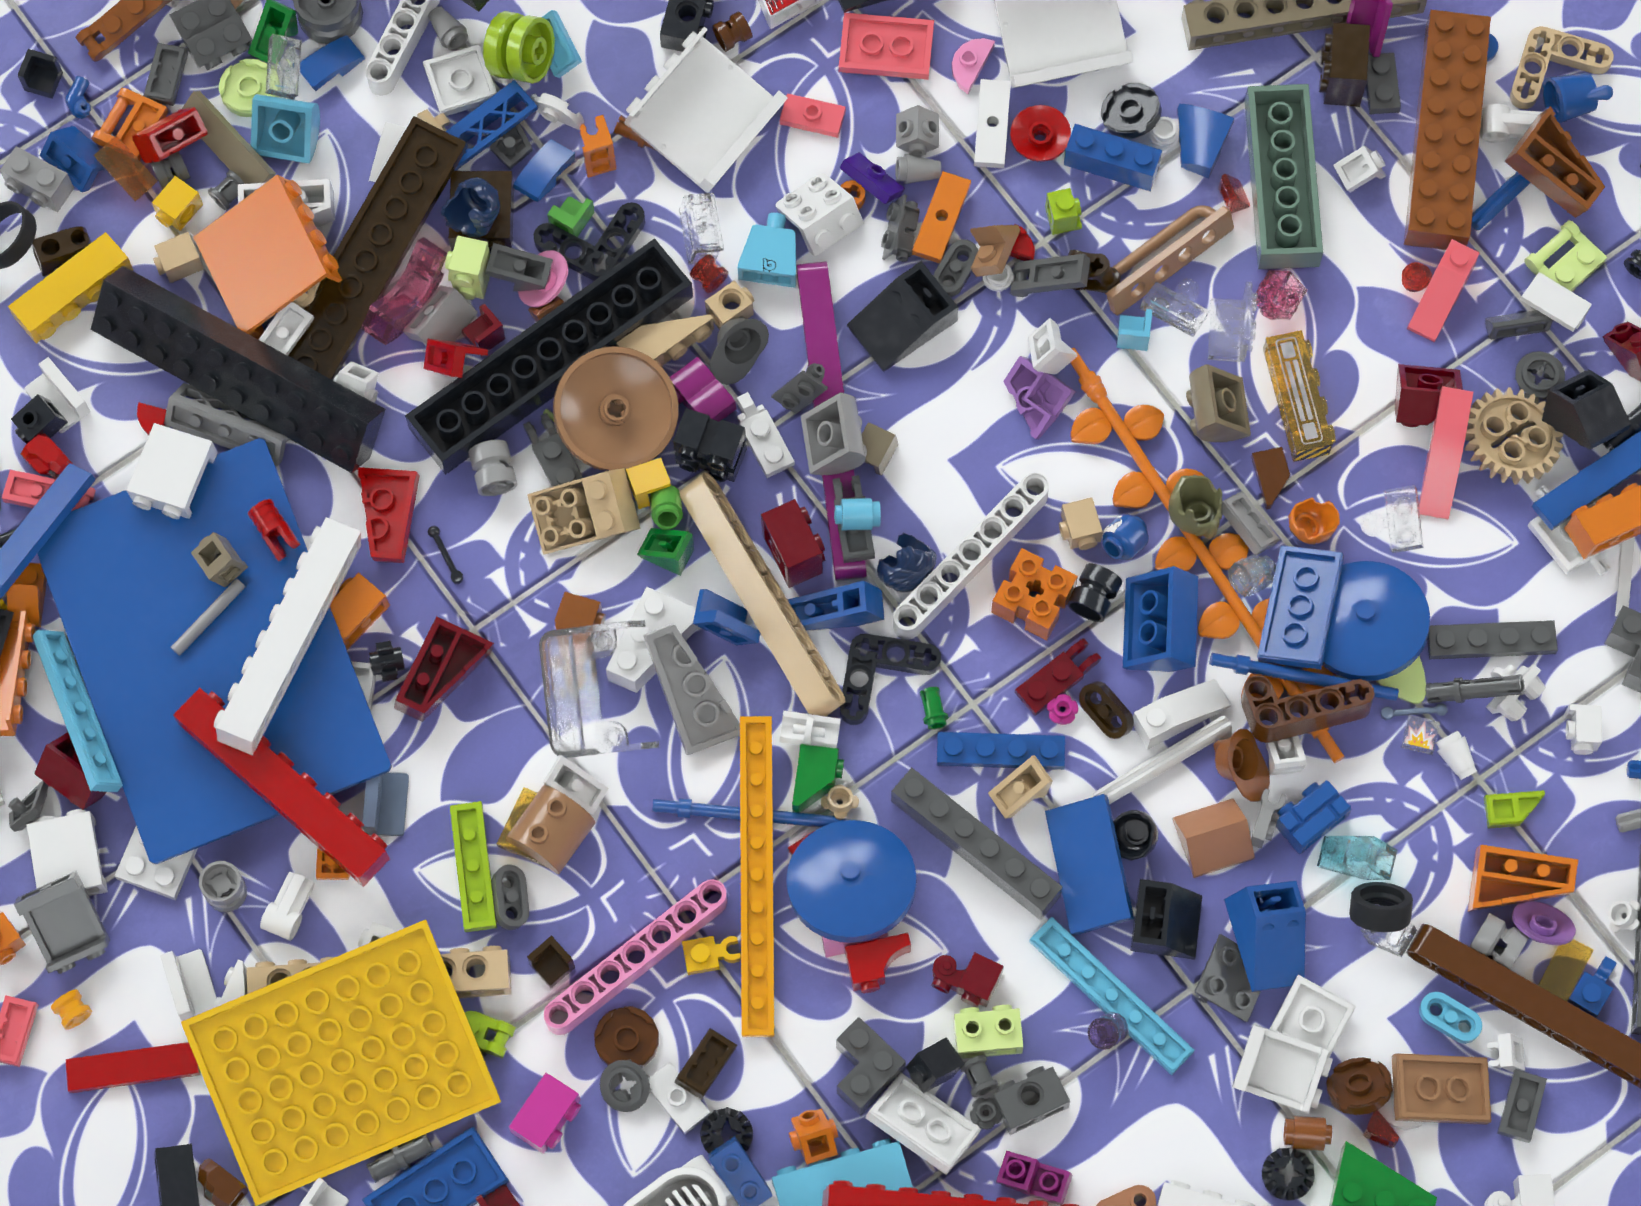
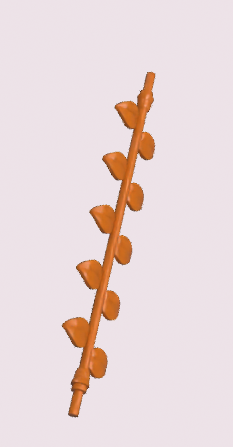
[1070,348,1345,764]

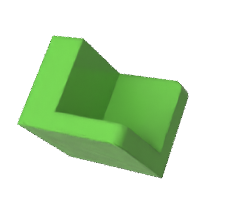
[547,197,595,237]

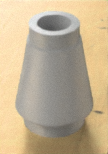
[428,7,468,51]
[895,154,941,184]

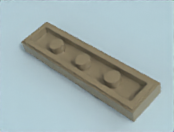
[182,91,276,184]

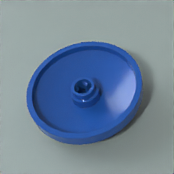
[1322,561,1430,681]
[786,820,917,943]

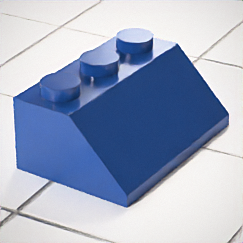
[1122,566,1199,672]

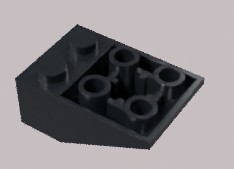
[847,261,958,372]

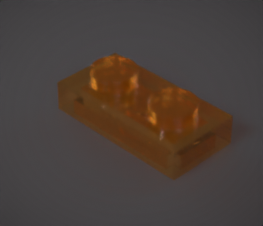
[93,135,158,202]

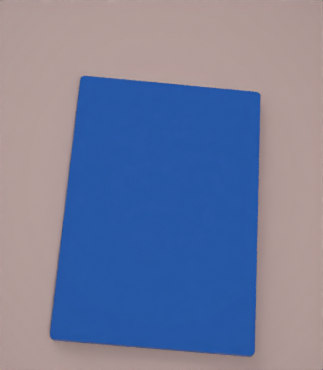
[37,438,392,865]

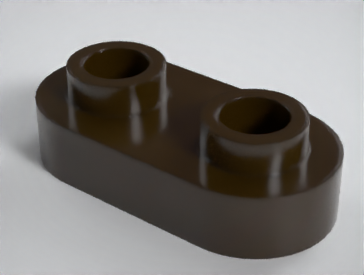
[1079,681,1134,739]

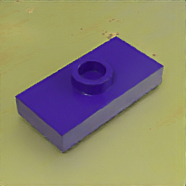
[840,152,905,204]

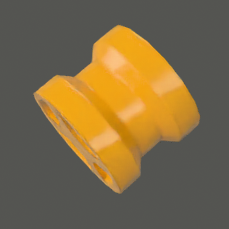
[51,989,93,1030]

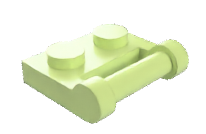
[1524,220,1607,292]

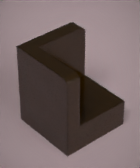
[527,935,575,989]

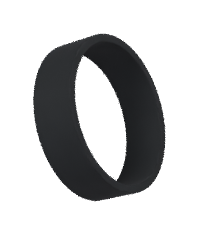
[0,201,37,269]

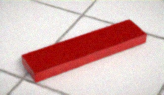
[65,1042,200,1093]

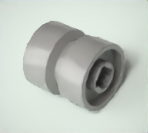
[468,440,517,496]
[199,861,247,912]
[1470,913,1529,969]

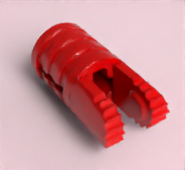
[248,499,300,561]

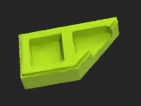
[1484,790,1545,829]

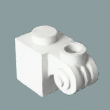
[1484,1173,1555,1206]

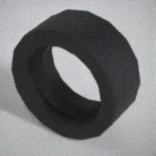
[1349,882,1413,932]

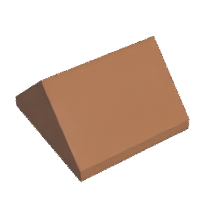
[1172,798,1255,878]

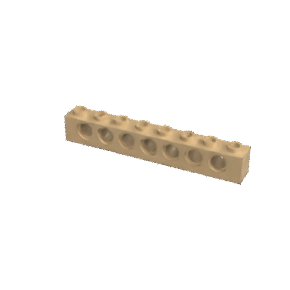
[247,946,512,998]

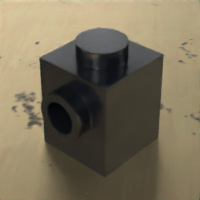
[11,394,68,444]
[905,1037,965,1094]

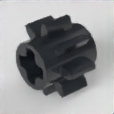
[369,640,405,682]

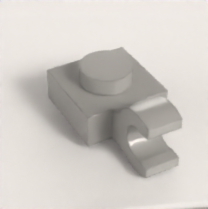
[1251,789,1286,849]

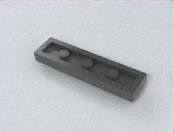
[1427,620,1558,660]

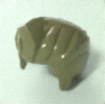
[1168,475,1222,539]

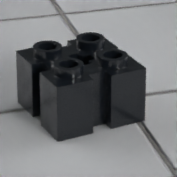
[673,408,747,482]

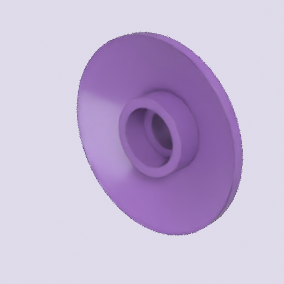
[1512,901,1576,945]

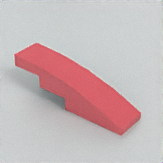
[1417,386,1473,520]

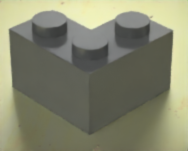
[1604,605,1641,693]
[836,1017,906,1116]

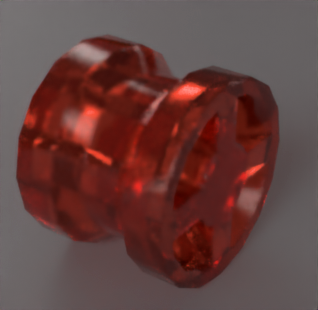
[690,254,729,293]

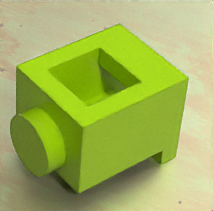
[1045,188,1082,235]

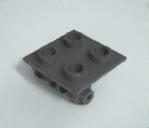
[1194,934,1261,1022]

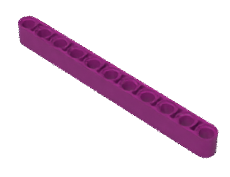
[796,261,867,581]

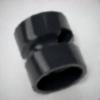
[1067,563,1123,622]

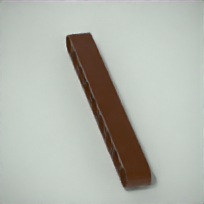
[1406,924,1641,1089]

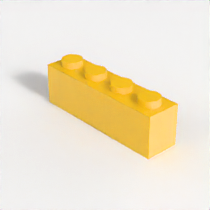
[8,232,134,343]

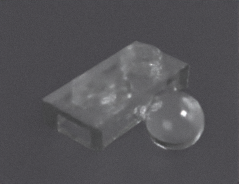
[1140,278,1210,337]
[1360,485,1424,553]

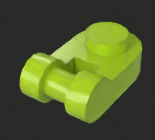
[465,1011,516,1058]

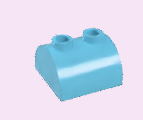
[251,94,320,164]

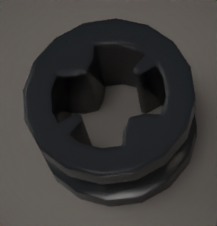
[1624,249,1641,279]

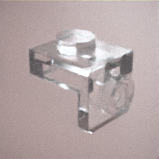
[1360,904,1417,958]

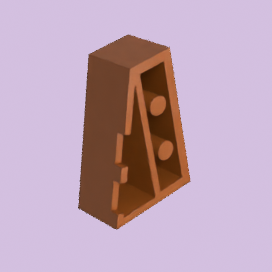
[1504,106,1605,218]

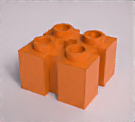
[991,548,1078,641]

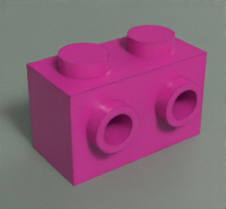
[509,1072,581,1154]

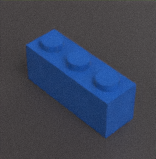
[1064,124,1162,192]

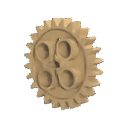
[1464,387,1563,485]

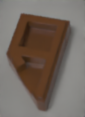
[1251,446,1290,510]

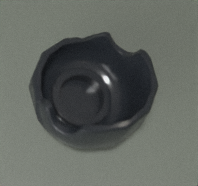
[1113,810,1158,861]

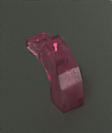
[361,237,447,345]

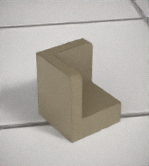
[862,422,899,476]

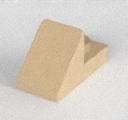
[988,755,1053,819]

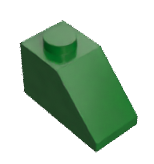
[792,744,844,813]

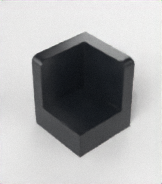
[18,49,63,99]

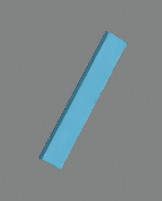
[32,630,123,792]
[1029,917,1195,1075]

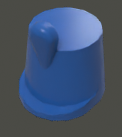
[1543,73,1614,123]

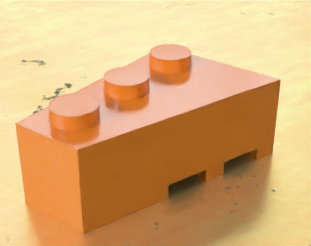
[1467,845,1578,912]

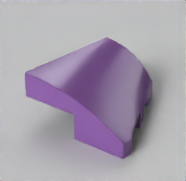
[1003,356,1076,440]

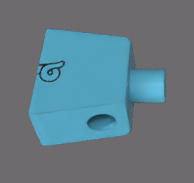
[737,213,796,288]

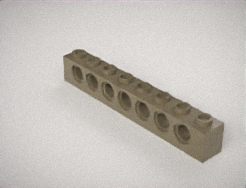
[1181,0,1427,51]

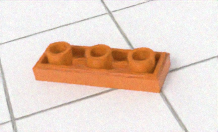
[912,171,971,264]

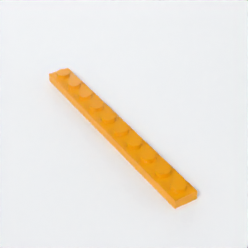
[740,716,774,1037]

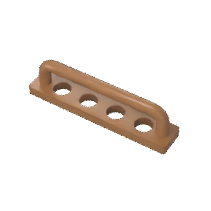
[1105,205,1234,316]

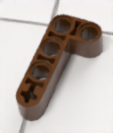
[1241,675,1375,743]

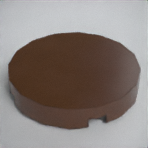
[594,1006,659,1067]
[1326,1057,1393,1115]

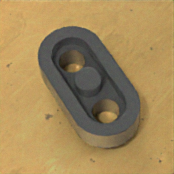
[933,239,978,297]
[491,864,529,930]

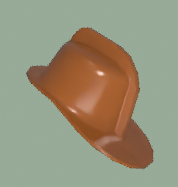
[1213,729,1270,802]

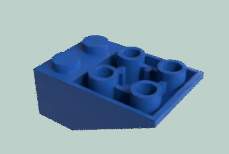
[1224,881,1306,992]

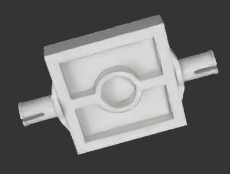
[1528,485,1611,576]

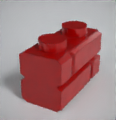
[132,107,208,163]

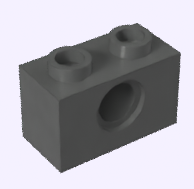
[993,1066,1071,1135]

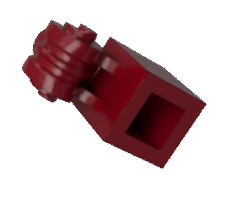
[931,952,1004,1008]

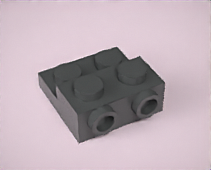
[169,0,252,71]

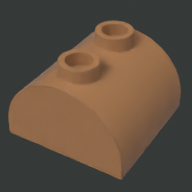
[505,785,595,875]

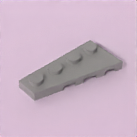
[643,624,740,755]

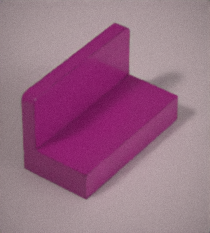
[1346,0,1393,57]

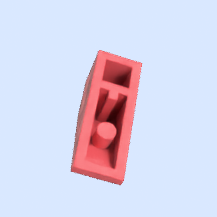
[1407,239,1480,342]

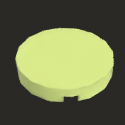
[219,59,280,117]

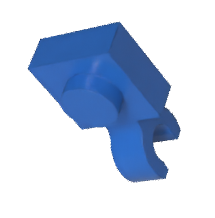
[1567,956,1617,1018]

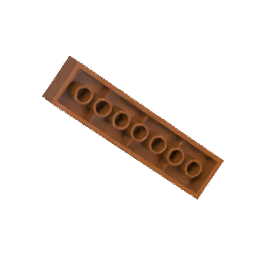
[1404,9,1491,250]

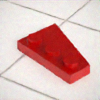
[357,467,420,563]

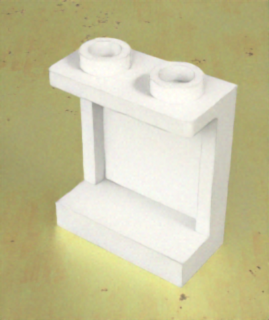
[126,423,218,519]
[26,809,108,896]
[1232,1024,1333,1113]

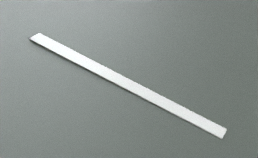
[1615,484,1635,616]

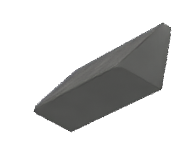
[1485,310,1553,340]

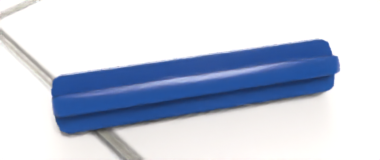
[1471,172,1530,231]

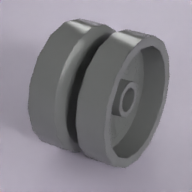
[293,0,363,44]

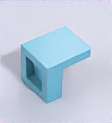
[1117,309,1152,351]

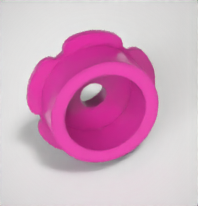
[1047,694,1078,725]

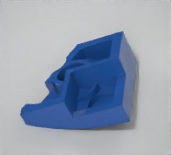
[1177,103,1234,179]

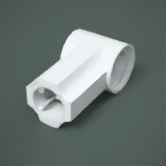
[1482,104,1542,143]
[260,872,315,941]

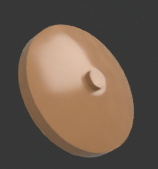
[553,346,679,471]

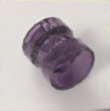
[1087,1012,1128,1050]

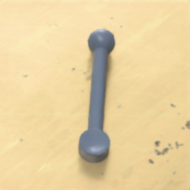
[1381,703,1448,720]

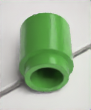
[650,485,683,529]

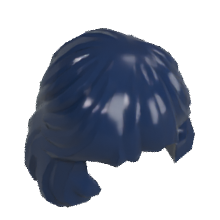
[441,177,500,238]
[877,532,937,592]

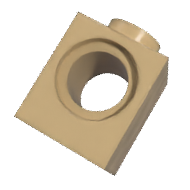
[705,280,755,329]

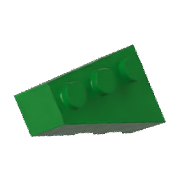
[1329,1141,1437,1206]

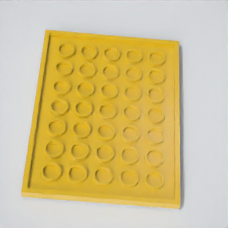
[181,919,501,1206]

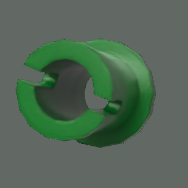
[919,687,949,730]

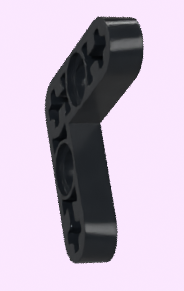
[533,202,645,281]
[840,634,941,725]

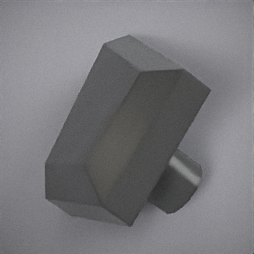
[489,111,533,170]
[8,780,49,832]

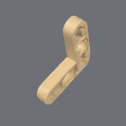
[1510,26,1614,109]

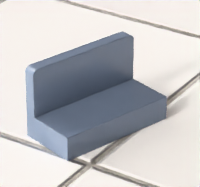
[362,772,409,836]

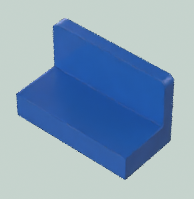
[39,126,115,193]
[693,589,761,646]

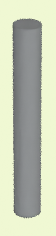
[170,578,245,656]

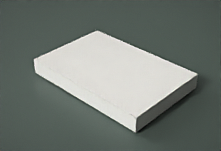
[865,1073,981,1175]

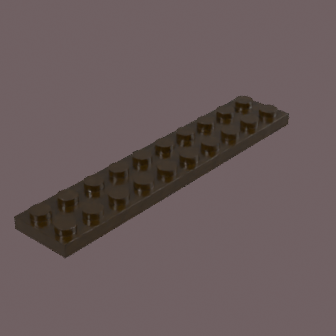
[288,116,468,380]

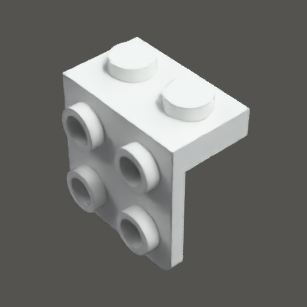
[776,173,864,256]

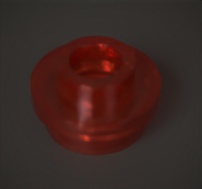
[1401,262,1432,292]

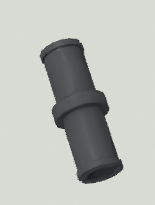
[366,1134,434,1183]

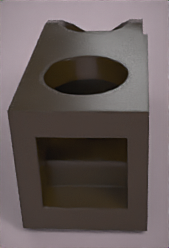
[32,226,92,276]

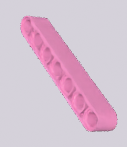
[544,879,727,1035]

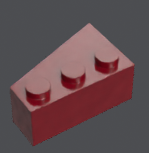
[394,616,494,722]

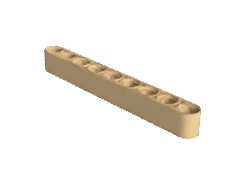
[679,472,845,716]

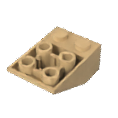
[527,468,641,555]

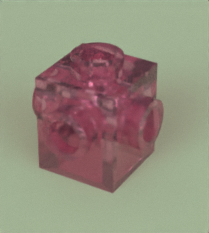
[1252,270,1307,320]

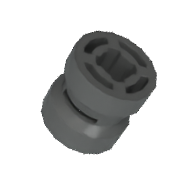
[151,151,191,190]

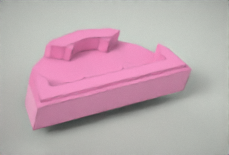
[952,38,995,94]

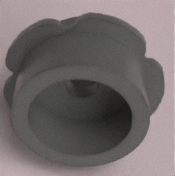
[970,1097,1002,1130]

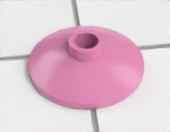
[518,250,568,307]

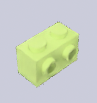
[445,235,490,300]
[954,1005,1024,1059]

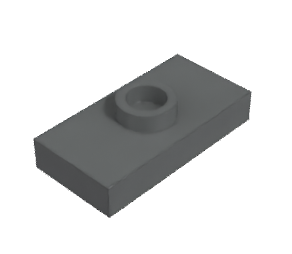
[143,43,189,106]

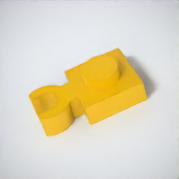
[682,936,741,975]

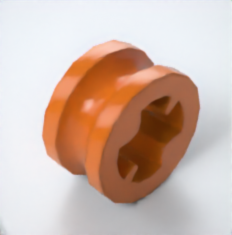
[841,180,866,210]

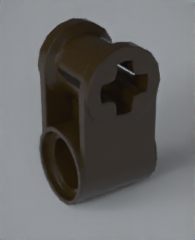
[1067,250,1121,293]

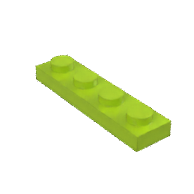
[450,801,497,933]

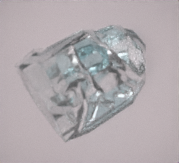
[1228,554,1276,597]

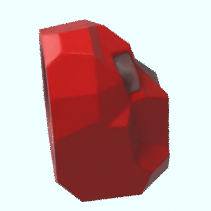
[20,433,72,479]

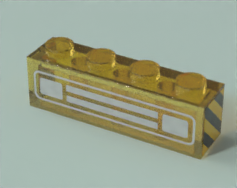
[1263,330,1336,462]

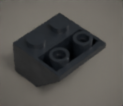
[1542,369,1631,450]
[1130,879,1202,960]

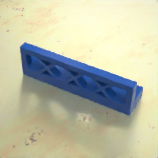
[445,80,538,171]

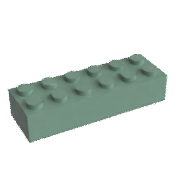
[1245,84,1323,269]

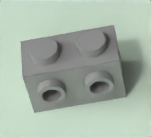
[0,146,74,213]

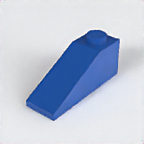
[787,581,885,631]

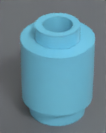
[834,498,881,531]

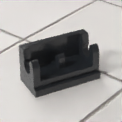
[154,1144,200,1206]

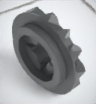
[1515,351,1565,400]
[600,1059,652,1112]

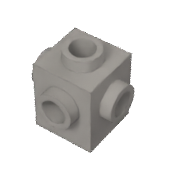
[896,105,939,157]

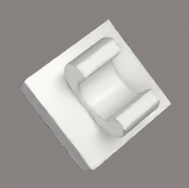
[1487,1033,1525,1072]

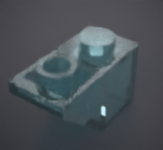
[1317,836,1397,880]

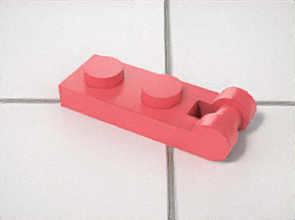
[2,469,96,511]

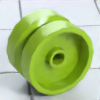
[483,11,555,84]

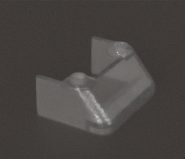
[539,620,659,758]

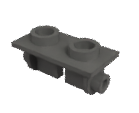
[881,194,920,262]
[771,363,828,414]

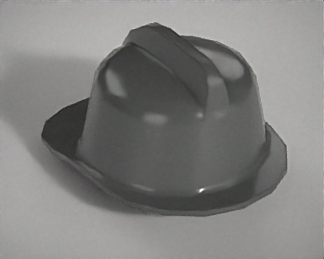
[710,316,769,385]

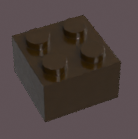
[1319,22,1370,107]

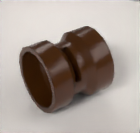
[712,11,753,52]

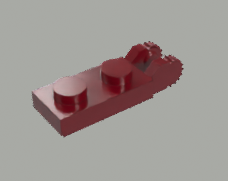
[1015,638,1102,716]

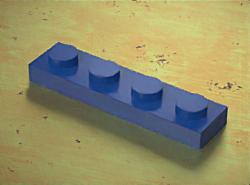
[937,732,1065,770]

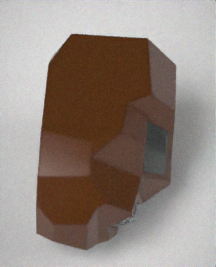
[197,1158,249,1206]

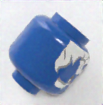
[1102,514,1149,560]

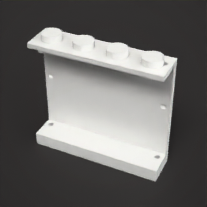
[994,0,1134,88]
[624,27,788,193]

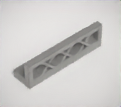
[164,383,289,466]

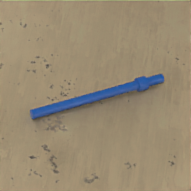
[1209,653,1399,701]
[652,798,845,827]

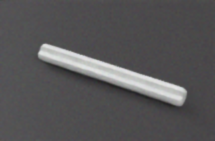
[1093,716,1232,804]

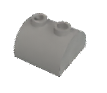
[801,393,867,475]

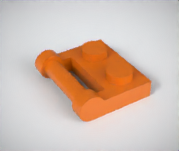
[91,87,169,162]

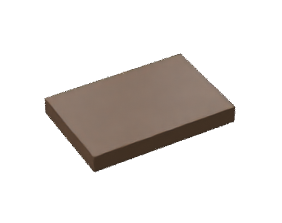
[1391,1053,1492,1125]

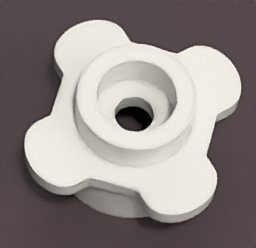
[1608,900,1640,933]

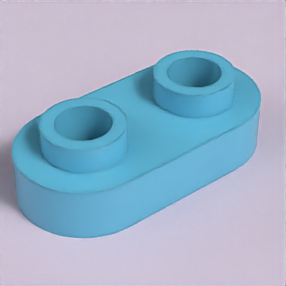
[1419,992,1482,1044]

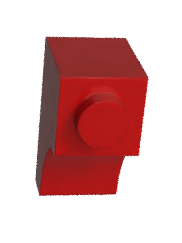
[845,933,911,993]

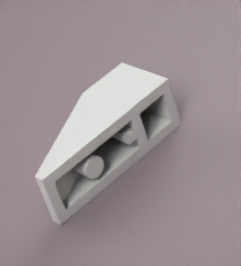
[1133,679,1231,750]

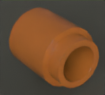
[1283,1116,1332,1151]

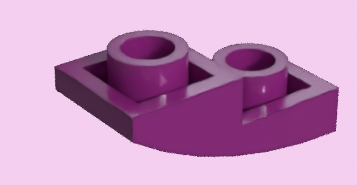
[996,1150,1073,1206]

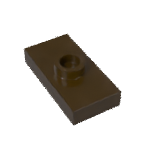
[674,1028,737,1100]

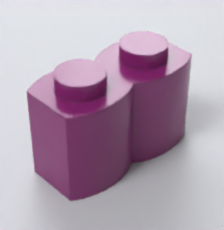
[670,357,737,422]

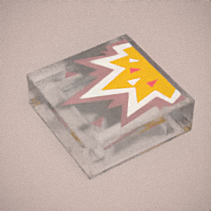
[1401,715,1440,755]

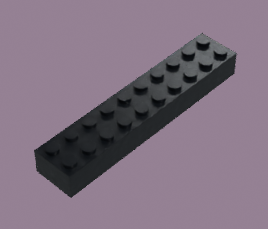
[405,238,693,475]
[90,266,386,473]

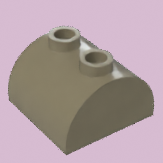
[1186,364,1251,442]

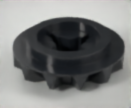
[700,1107,753,1153]
[1262,1147,1315,1201]

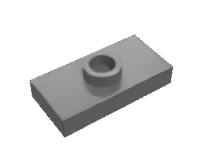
[1221,491,1280,556]

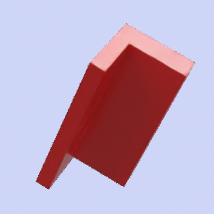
[423,338,488,378]

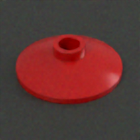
[1010,105,1071,162]

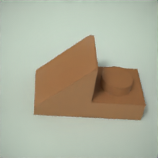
[970,225,1020,277]

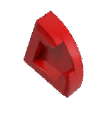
[1010,224,1035,261]
[137,402,166,436]

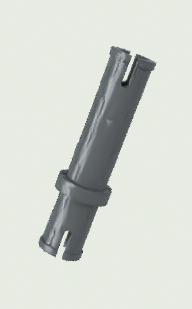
[1425,674,1525,704]

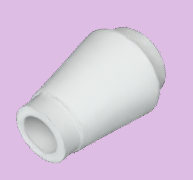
[1436,731,1477,780]

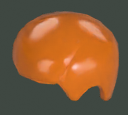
[1288,497,1340,545]

